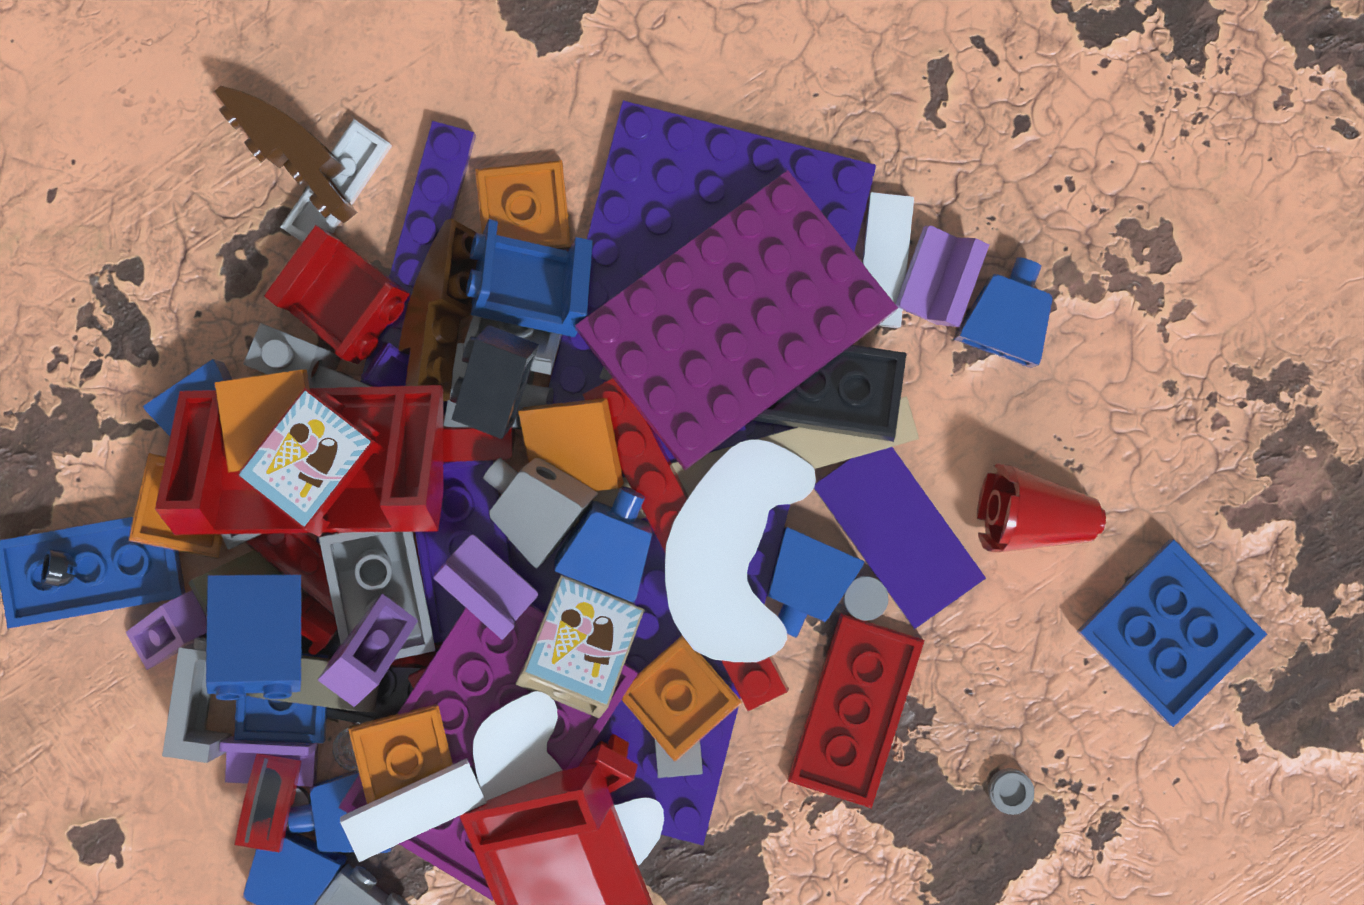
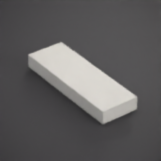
[281,119,392,242]
[862,192,914,328]
[340,759,486,862]

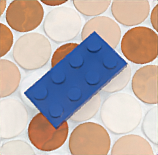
[0,517,186,629]

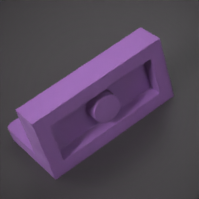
[896,226,989,327]
[433,534,538,640]
[219,736,319,787]

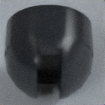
[41,549,77,587]

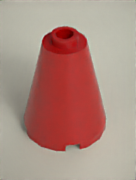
[977,463,1106,553]

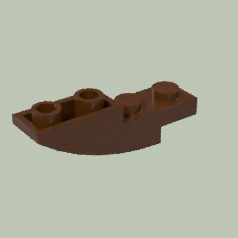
[214,86,358,223]
[398,218,477,402]

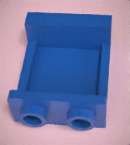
[466,219,593,337]
[206,575,301,700]

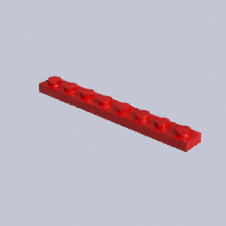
[582,378,789,711]

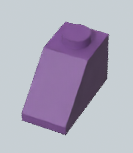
[126,591,207,670]
[318,593,418,707]

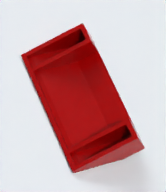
[155,385,443,535]
[459,763,653,905]

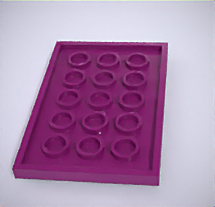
[575,170,898,470]
[338,604,638,901]

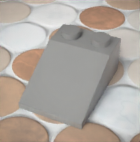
[319,532,435,659]

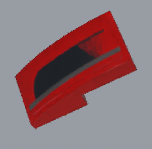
[234,753,302,853]

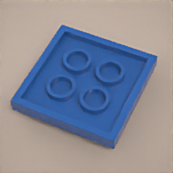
[1077,539,1267,727]

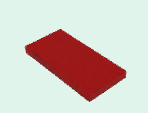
[787,613,925,809]

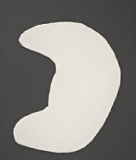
[665,439,816,662]
[473,691,664,866]

